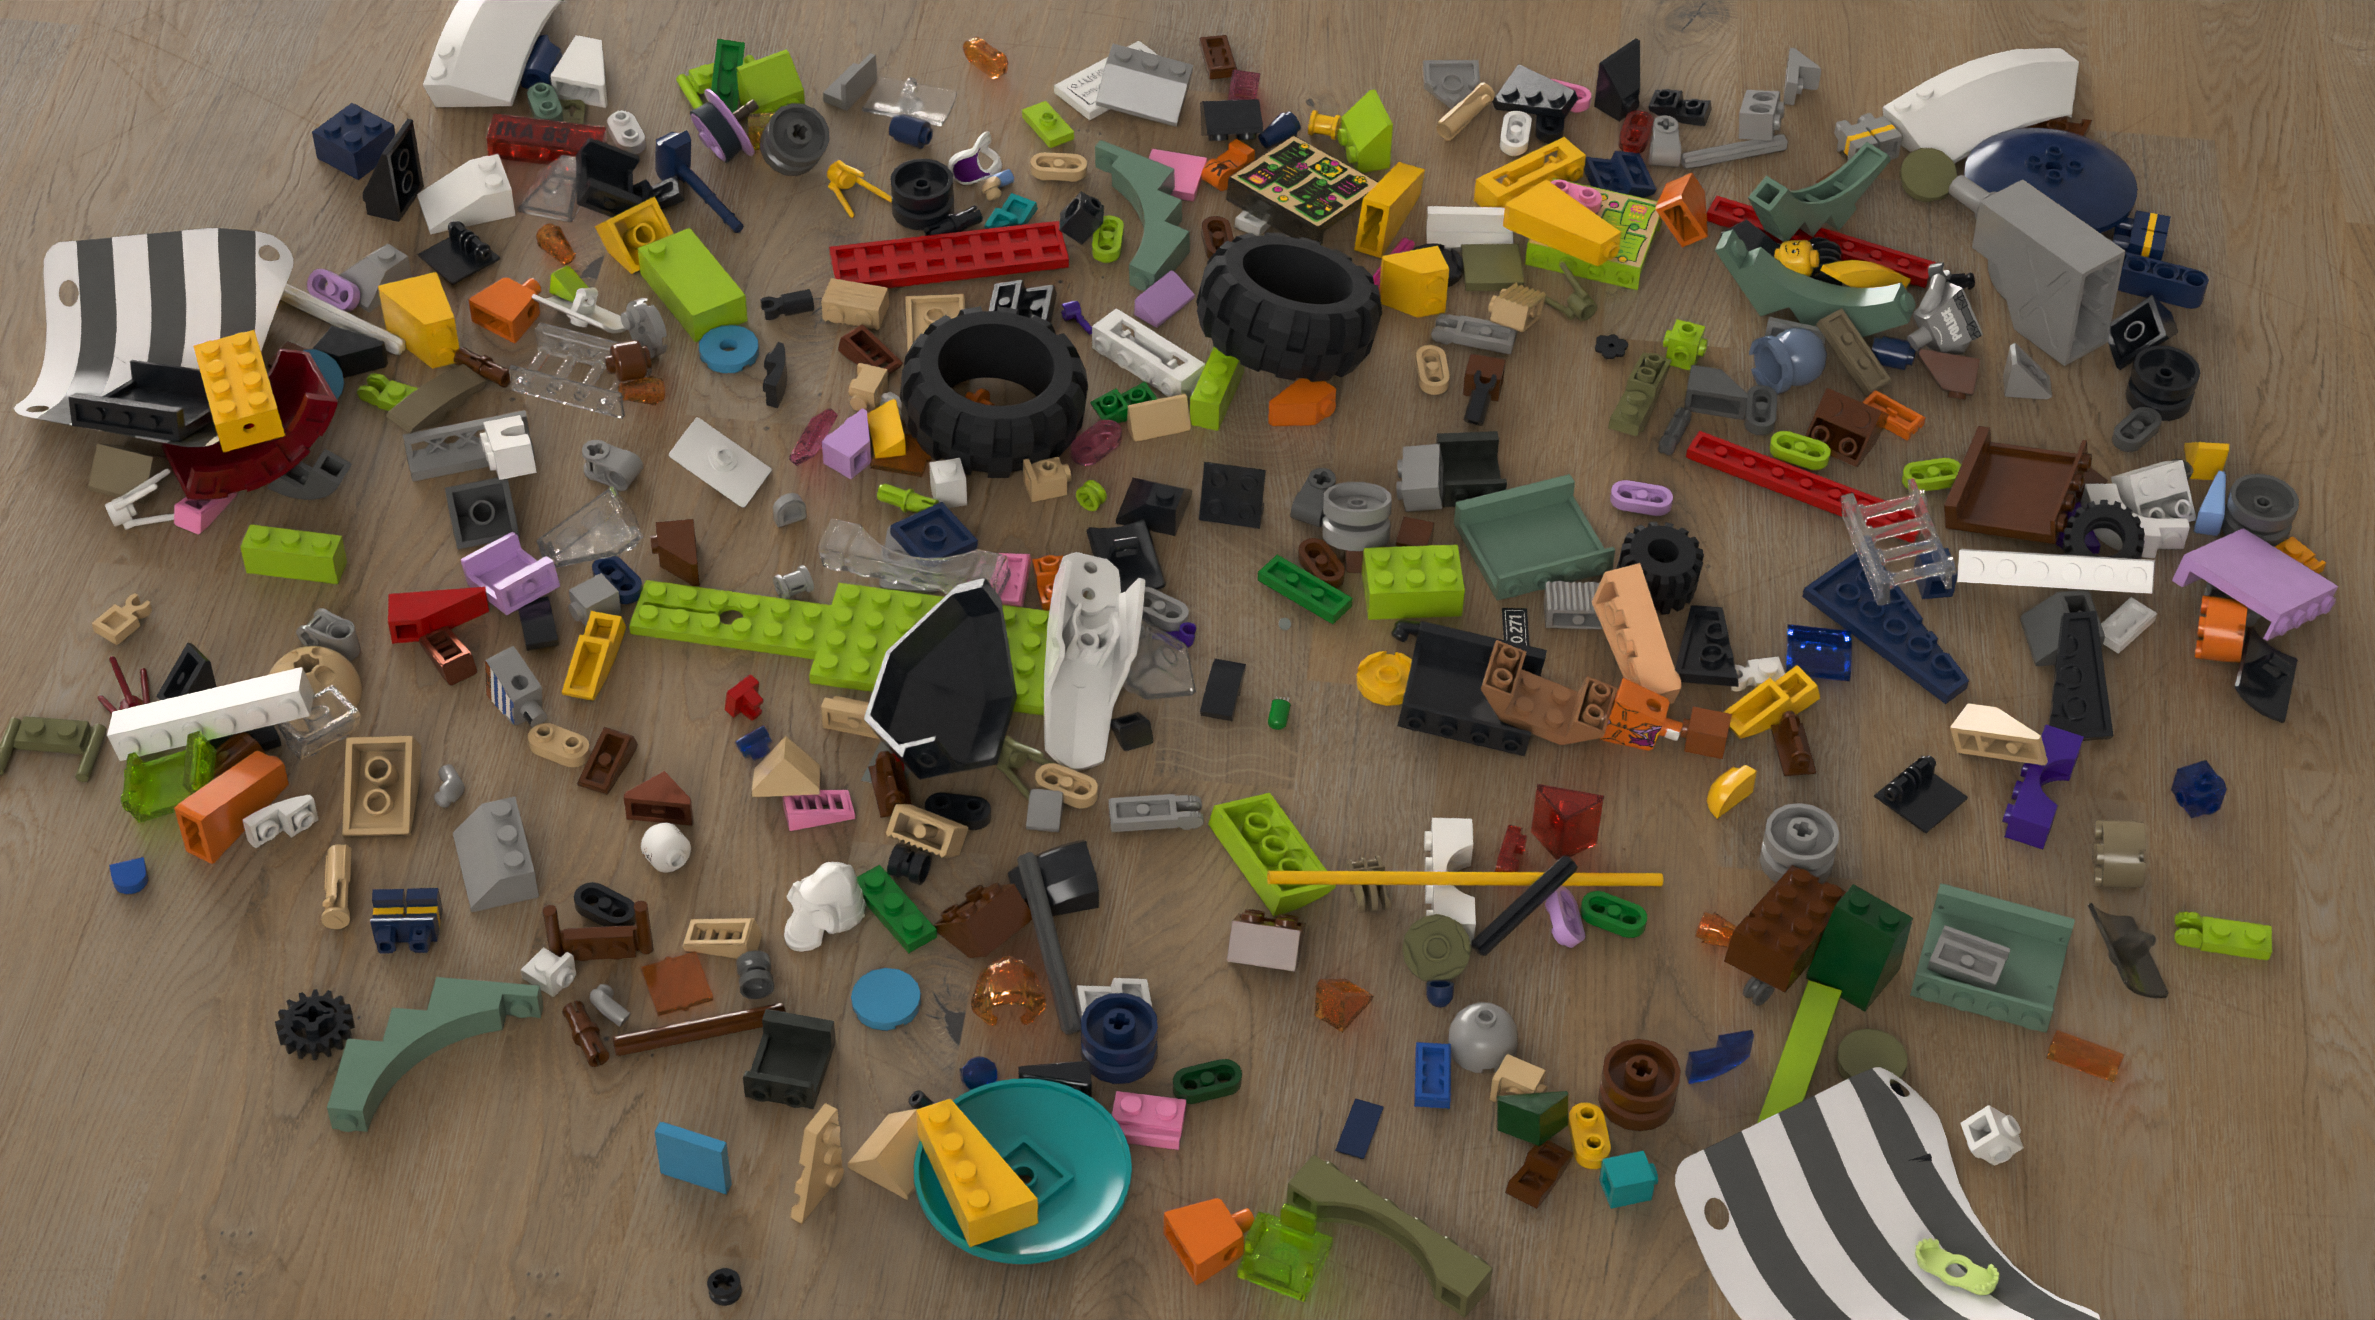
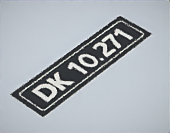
[1502,608,1530,646]

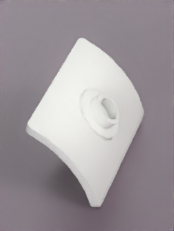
[531,287,626,333]
[669,417,772,508]

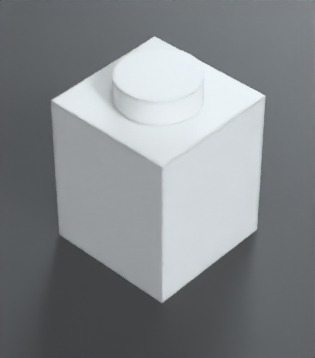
[929,458,967,508]

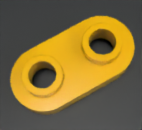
[1568,1102,1611,1169]

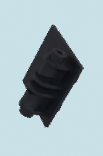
[418,221,500,285]
[1199,462,1266,529]
[1874,755,1968,834]

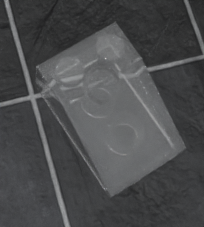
[536,486,644,568]

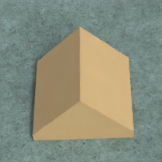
[752,736,821,797]
[848,1109,920,1200]

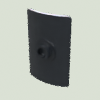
[1086,519,1166,593]
[2235,627,2298,723]

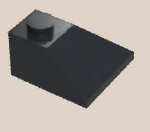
[1594,38,1640,122]
[2107,295,2179,370]
[1116,477,1192,536]

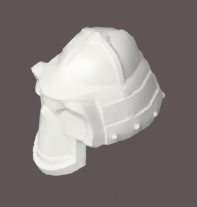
[784,862,866,952]

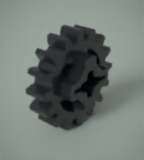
[275,989,355,1060]

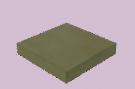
[1460,244,1524,291]

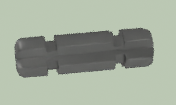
[1658,407,1692,455]

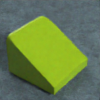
[549,266,589,303]

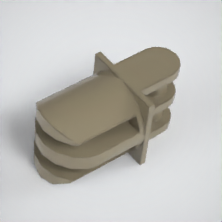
[1346,855,1392,913]

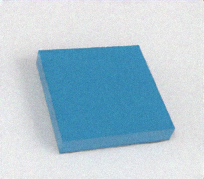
[654,1122,732,1195]

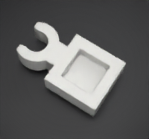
[1731,656,1785,691]

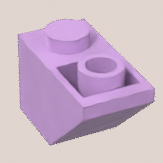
[822,408,871,479]

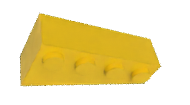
[916,1098,1038,1248]

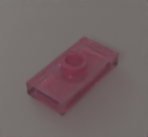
[789,408,838,466]

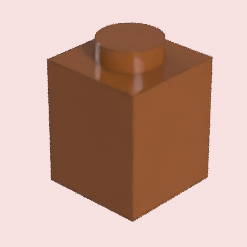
[1680,706,1732,759]

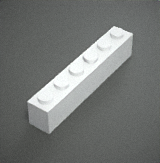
[1957,549,2155,594]
[107,667,314,761]

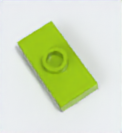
[1022,101,1074,148]

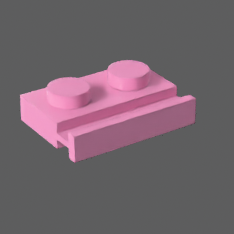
[1112,1091,1186,1150]

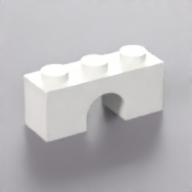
[480,415,537,480]

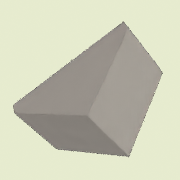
[2003,343,2052,399]

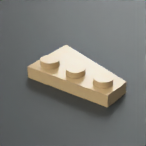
[790,1103,844,1224]

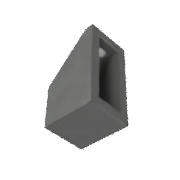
[1684,365,1748,420]

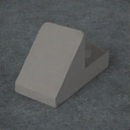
[1783,48,1821,105]

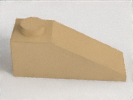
[1950,703,2048,765]

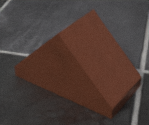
[624,771,694,826]

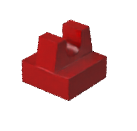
[725,674,764,721]

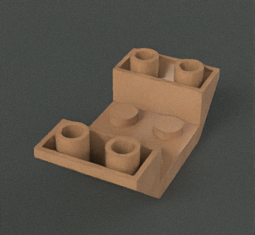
[1481,640,1617,745]

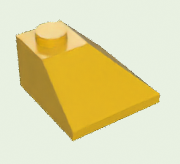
[595,196,674,274]

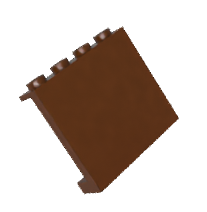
[1944,426,2092,544]

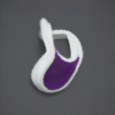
[948,131,1002,185]

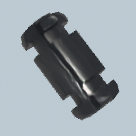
[1946,272,1975,290]

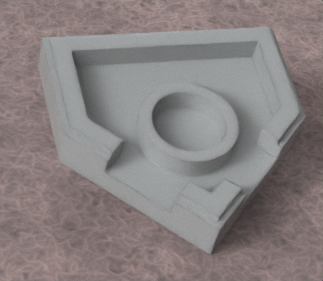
[1423,60,1480,109]

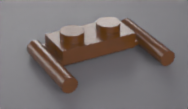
[543,901,654,961]

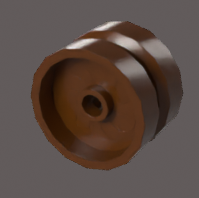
[1598,1039,1681,1132]

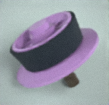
[690,89,759,163]

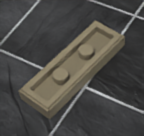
[1816,308,1892,397]

